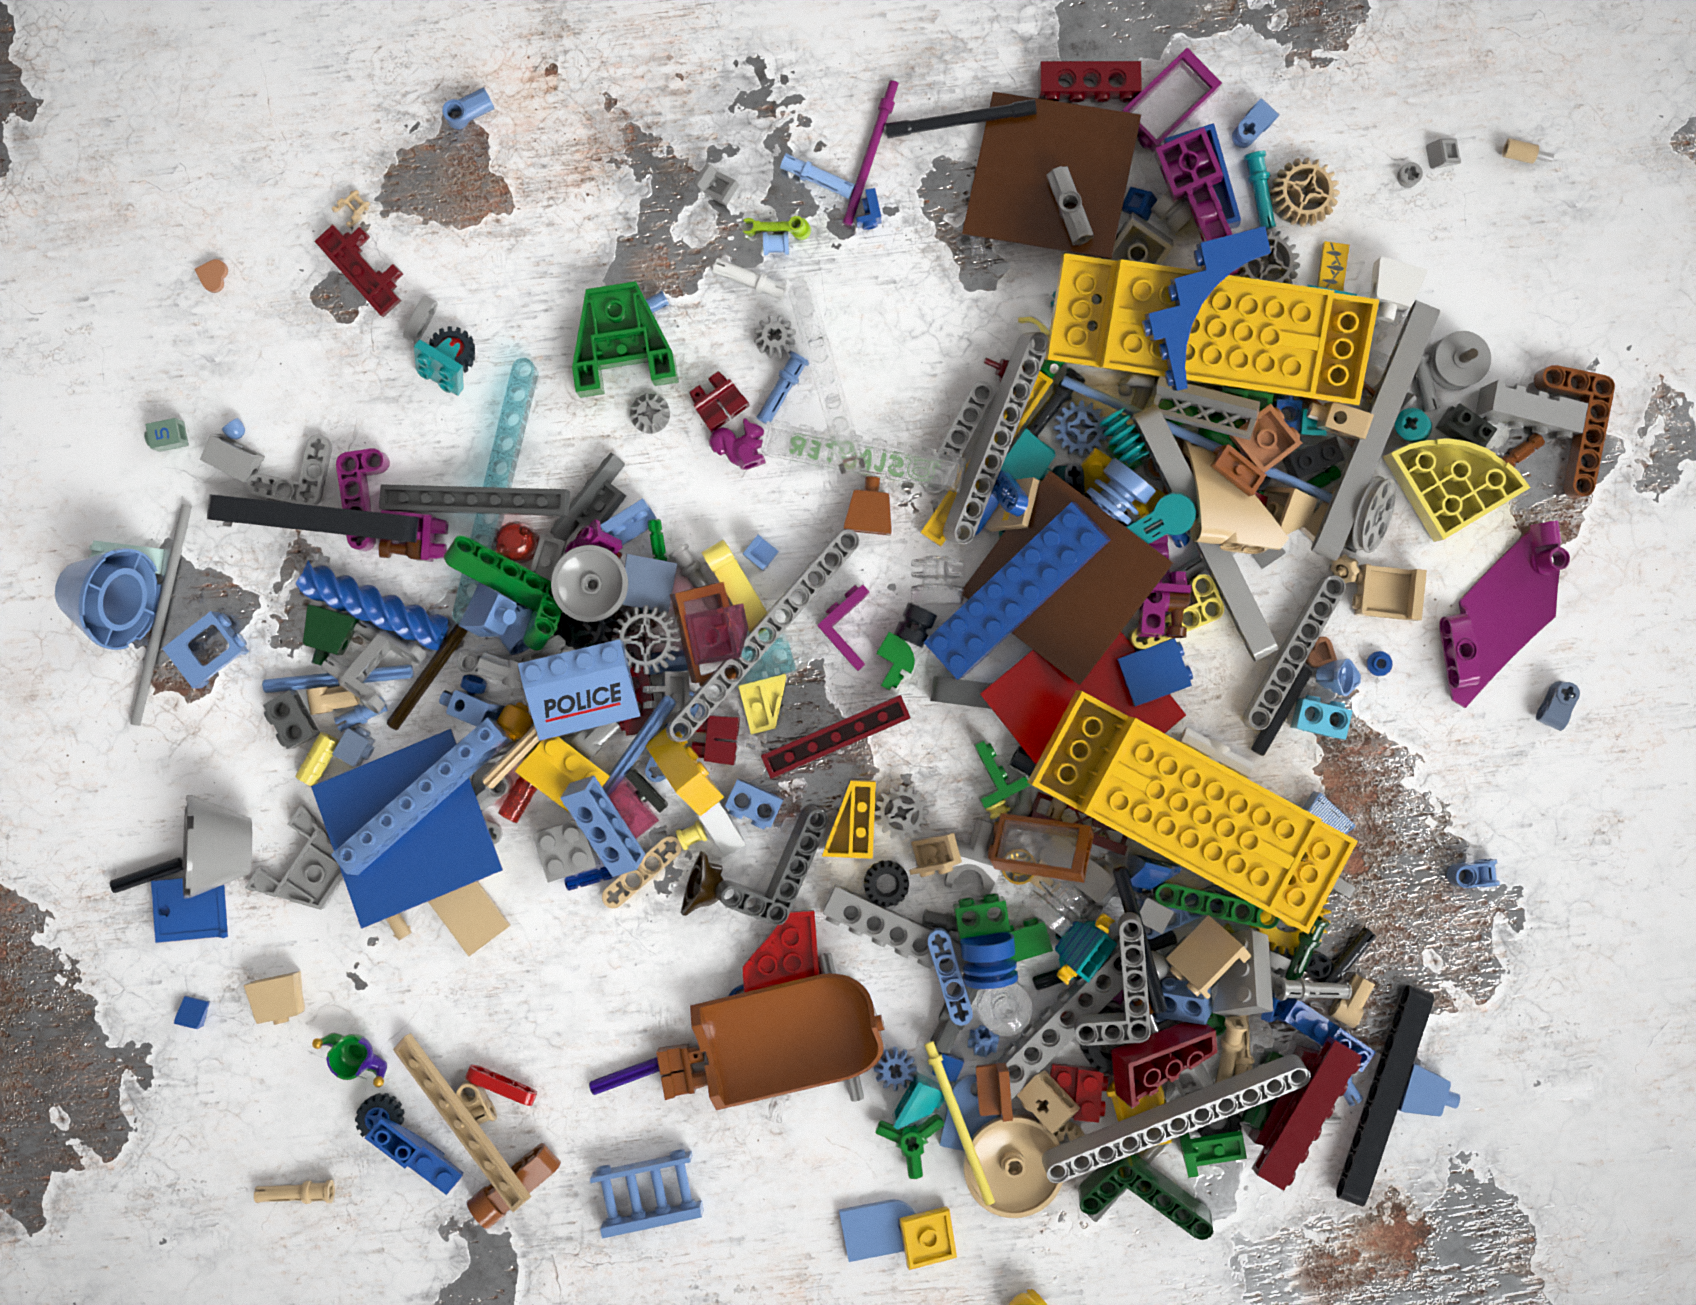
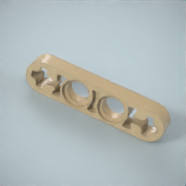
[602,835,682,909]

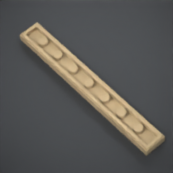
[393,1033,532,1212]

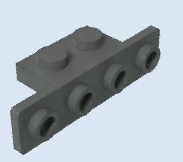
[550,452,626,541]

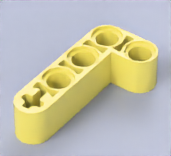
[701,540,767,635]
[1128,574,1224,650]

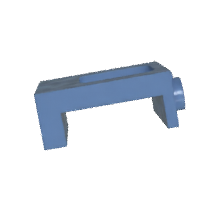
[162,611,249,688]

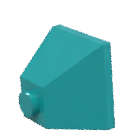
[892,1071,945,1129]

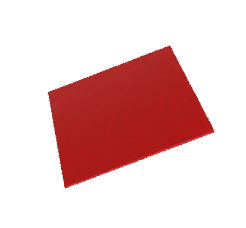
[980,632,1186,811]

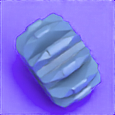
[874,1046,917,1091]

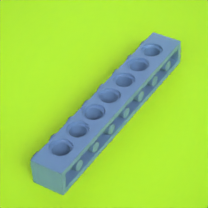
[331,717,512,875]

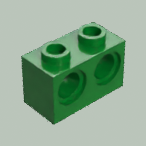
[953,893,1010,939]

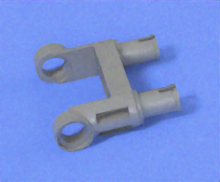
[321,620,427,714]

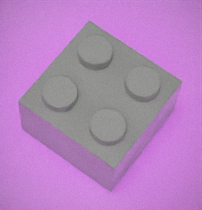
[532,820,600,883]

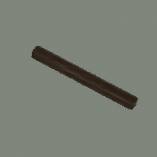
[387,623,468,731]

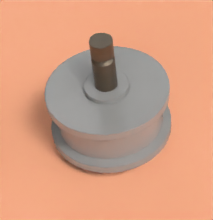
[1428,331,1491,390]

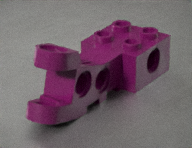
[1155,127,1240,275]

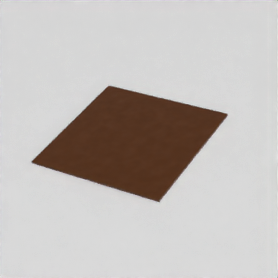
[962,92,1142,259]
[960,471,1173,685]

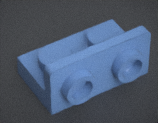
[601,498,657,546]

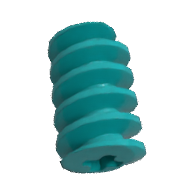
[1099,407,1150,465]
[1395,408,1432,443]

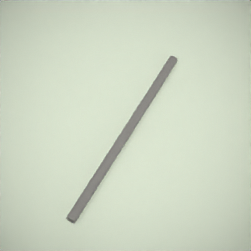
[130,504,192,726]

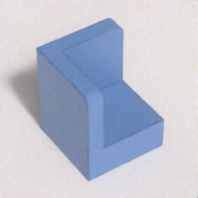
[743,534,779,571]

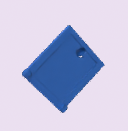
[151,878,228,943]

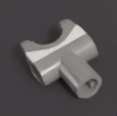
[945,818,1000,898]

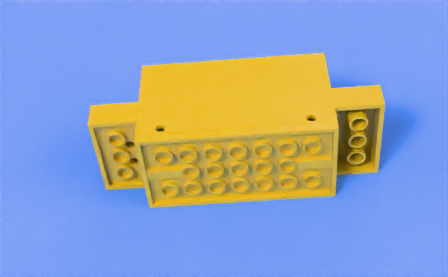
[1045,253,1379,405]
[1027,690,1358,934]

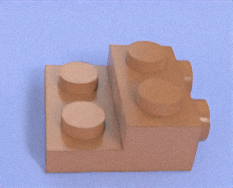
[1229,404,1303,473]

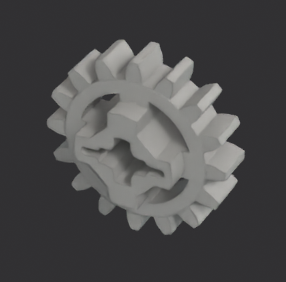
[875,785,929,840]

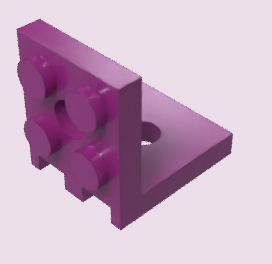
[817,584,870,671]

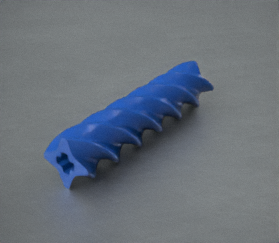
[296,560,450,650]

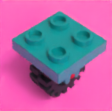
[414,326,475,396]

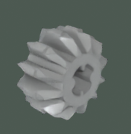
[754,315,796,358]

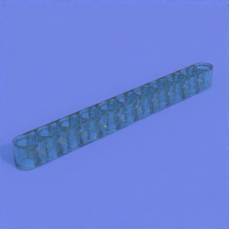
[452,358,539,624]

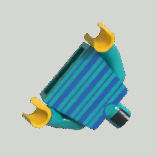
[1055,913,1117,985]

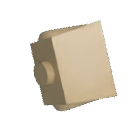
[243,971,305,1025]

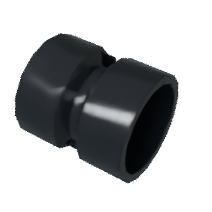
[894,602,937,648]

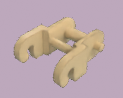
[332,190,370,228]

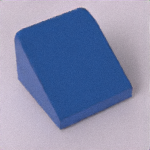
[1122,186,1157,221]
[174,996,210,1029]
[931,1052,964,1083]

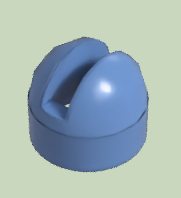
[222,418,245,439]

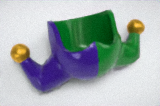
[312,1033,387,1088]

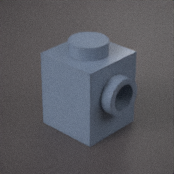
[332,726,375,767]

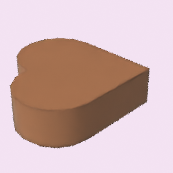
[194,259,228,293]
[1305,637,1337,668]

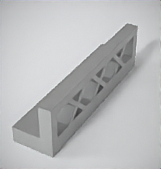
[1153,377,1260,440]

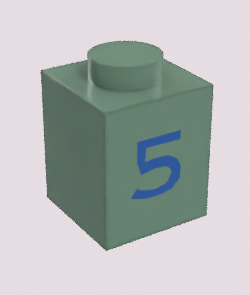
[144,418,189,452]

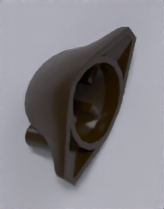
[680,851,724,916]

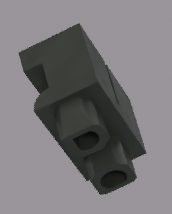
[1435,403,1497,447]

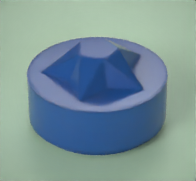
[460,674,487,694]

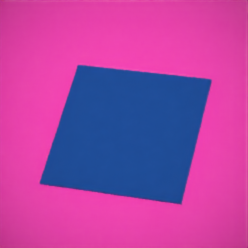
[311,729,503,929]

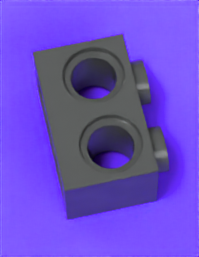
[263,690,320,749]

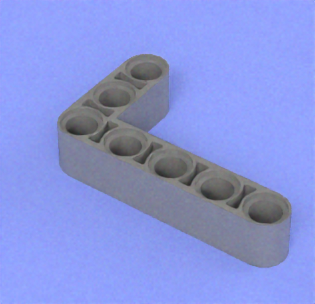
[1074,912,1151,1046]

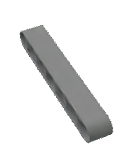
[1243,575,1346,730]

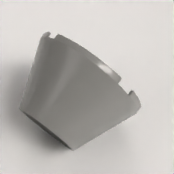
[183,795,252,898]

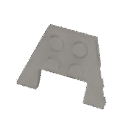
[245,805,343,910]

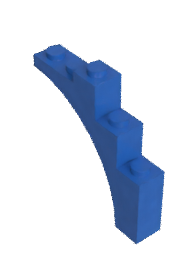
[1142,226,1271,391]

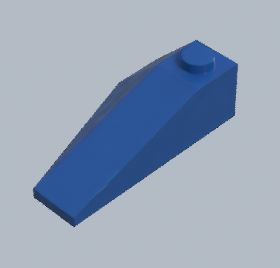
[1125,853,1182,893]

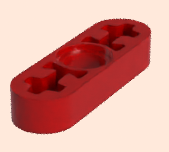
[465,1064,537,1106]

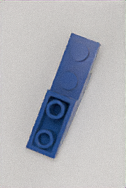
[1280,998,1376,1073]
[365,1117,464,1195]

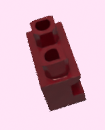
[689,371,750,433]
[691,715,740,765]

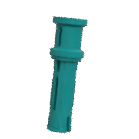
[1243,151,1276,229]

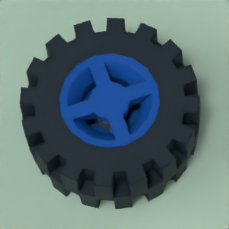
[355,1093,405,1137]

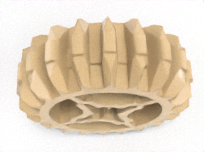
[1270,157,1340,227]

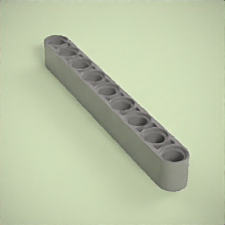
[943,332,1048,544]

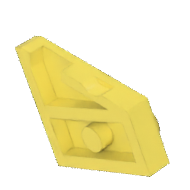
[739,674,787,735]

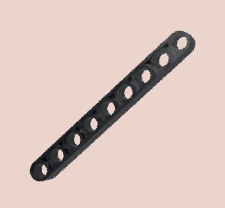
[207,494,419,543]
[1336,985,1434,1207]

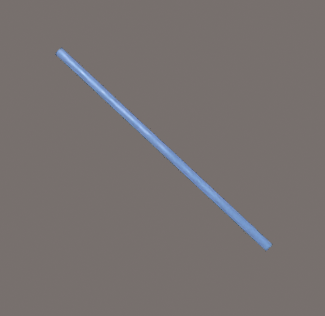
[1061,376,1333,503]

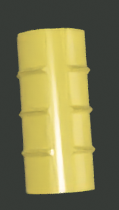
[295,732,339,786]

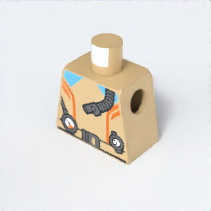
[1307,402,1374,440]

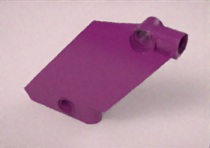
[1439,520,1570,708]

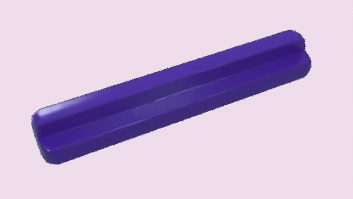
[589,1057,660,1095]

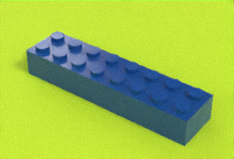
[923,502,1111,680]

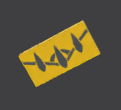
[1317,241,1350,291]

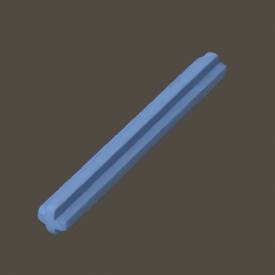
[602,695,676,796]

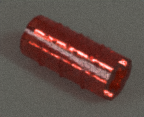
[498,776,537,823]

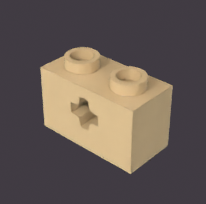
[1017,1070,1080,1134]

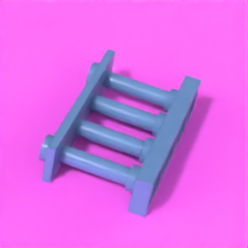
[590,1149,704,1239]

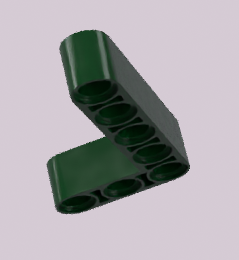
[1078,1154,1214,1240]

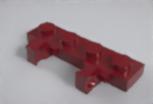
[314,224,403,317]

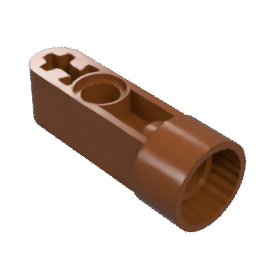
[467,1143,561,1229]

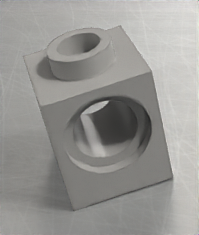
[1136,895,1174,934]

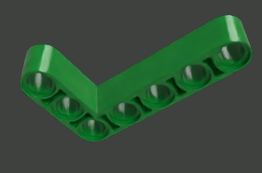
[444,536,562,651]
[1153,881,1280,929]

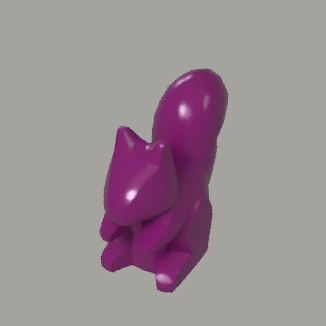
[709,418,766,470]

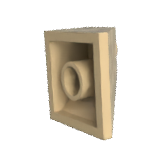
[1262,486,1318,535]

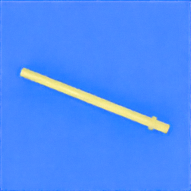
[924,1041,995,1206]

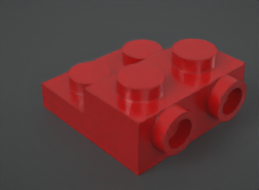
[1047,1063,1108,1123]

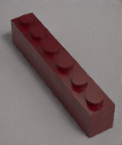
[761,695,911,779]
[1251,1036,1362,1191]

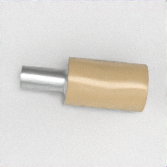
[1502,138,1554,164]

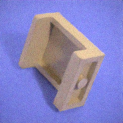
[1352,564,1427,621]
[1166,915,1251,1000]

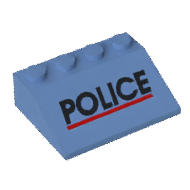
[518,639,641,741]

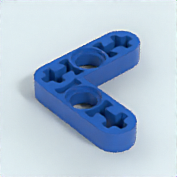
[967,470,1029,536]

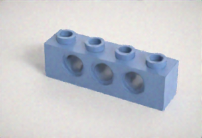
[560,775,646,877]

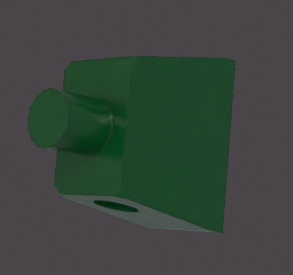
[303,604,360,666]

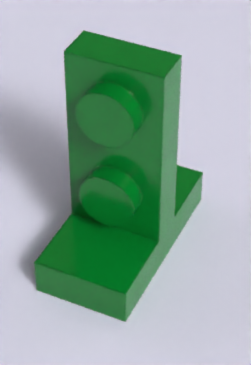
[973,740,1030,809]
[1179,1131,1247,1178]

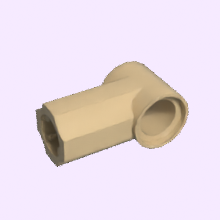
[306,686,360,715]
[1329,973,1375,1028]

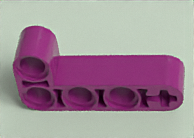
[336,448,390,551]

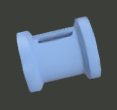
[763,232,789,256]

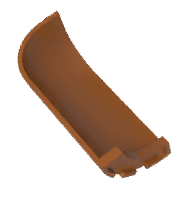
[690,973,885,1111]

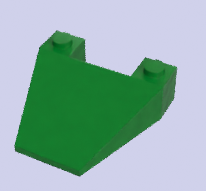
[572,281,679,398]

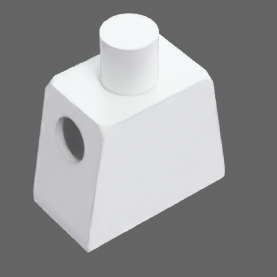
[1370,256,1428,322]

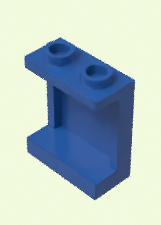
[1117,638,1193,706]

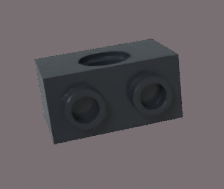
[1282,436,1345,479]

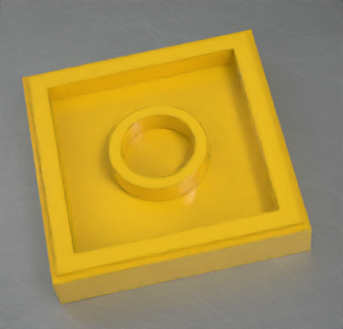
[899,1206,957,1270]

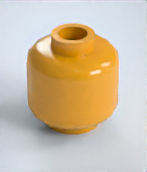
[496,702,533,741]

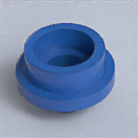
[1366,651,1393,676]

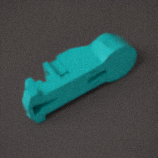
[1126,492,1196,544]

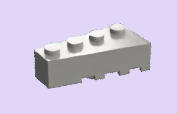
[1475,380,1588,439]

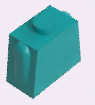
[1001,428,1056,481]

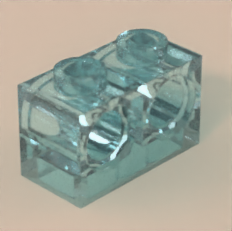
[741,637,797,683]

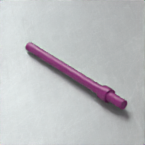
[842,80,899,226]

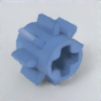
[967,1025,999,1058]

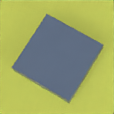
[622,554,677,613]

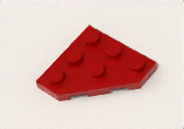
[742,910,819,992]

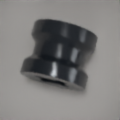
[1302,950,1332,979]

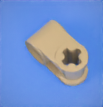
[456,1080,497,1125]

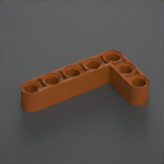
[1534,365,1615,499]

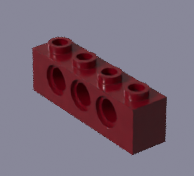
[1038,61,1142,103]
[612,632,659,736]

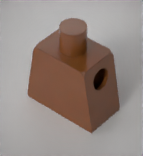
[844,476,892,536]

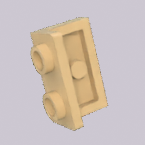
[909,833,962,877]

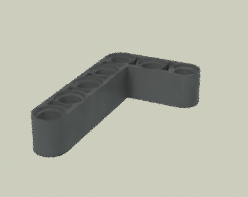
[715,805,829,925]

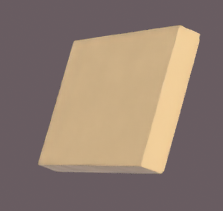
[428,881,511,956]

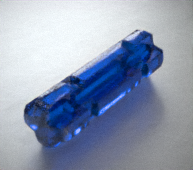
[564,866,613,891]

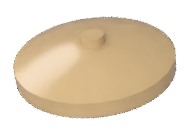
[963,1115,1063,1218]

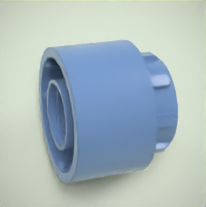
[498,605,533,655]

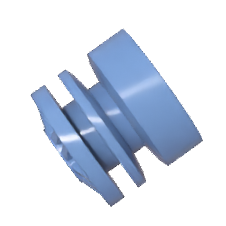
[1086,458,1156,525]

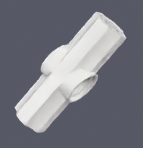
[1177,727,1254,778]

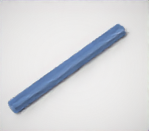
[262,665,414,693]

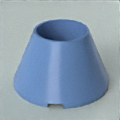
[55,548,162,650]

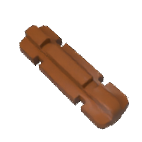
[1501,433,1545,467]

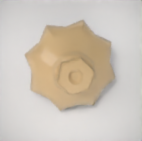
[1330,554,1360,584]

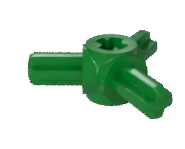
[875,1113,945,1179]

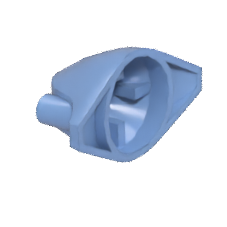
[1316,659,1361,696]

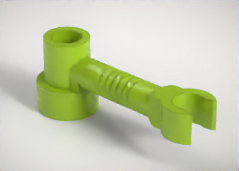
[743,216,811,240]

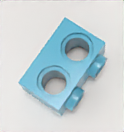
[1290,695,1353,740]

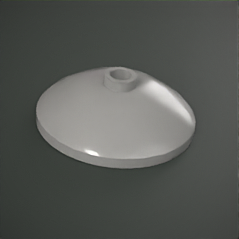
[551,545,628,622]

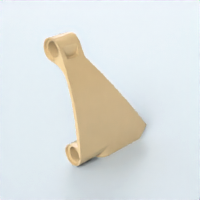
[1176,436,1289,554]

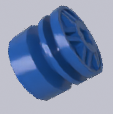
[960,932,1018,989]

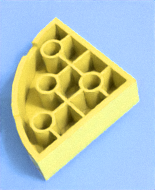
[1382,438,1531,542]

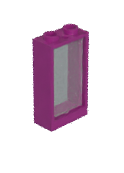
[1122,47,1222,153]

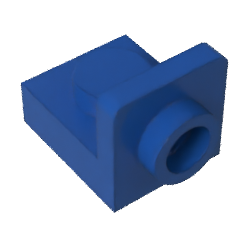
[856,188,882,230]

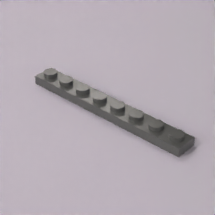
[379,484,570,516]

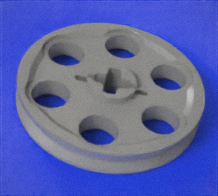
[1353,476,1396,553]

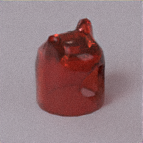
[495,521,540,563]

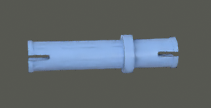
[780,153,855,199]

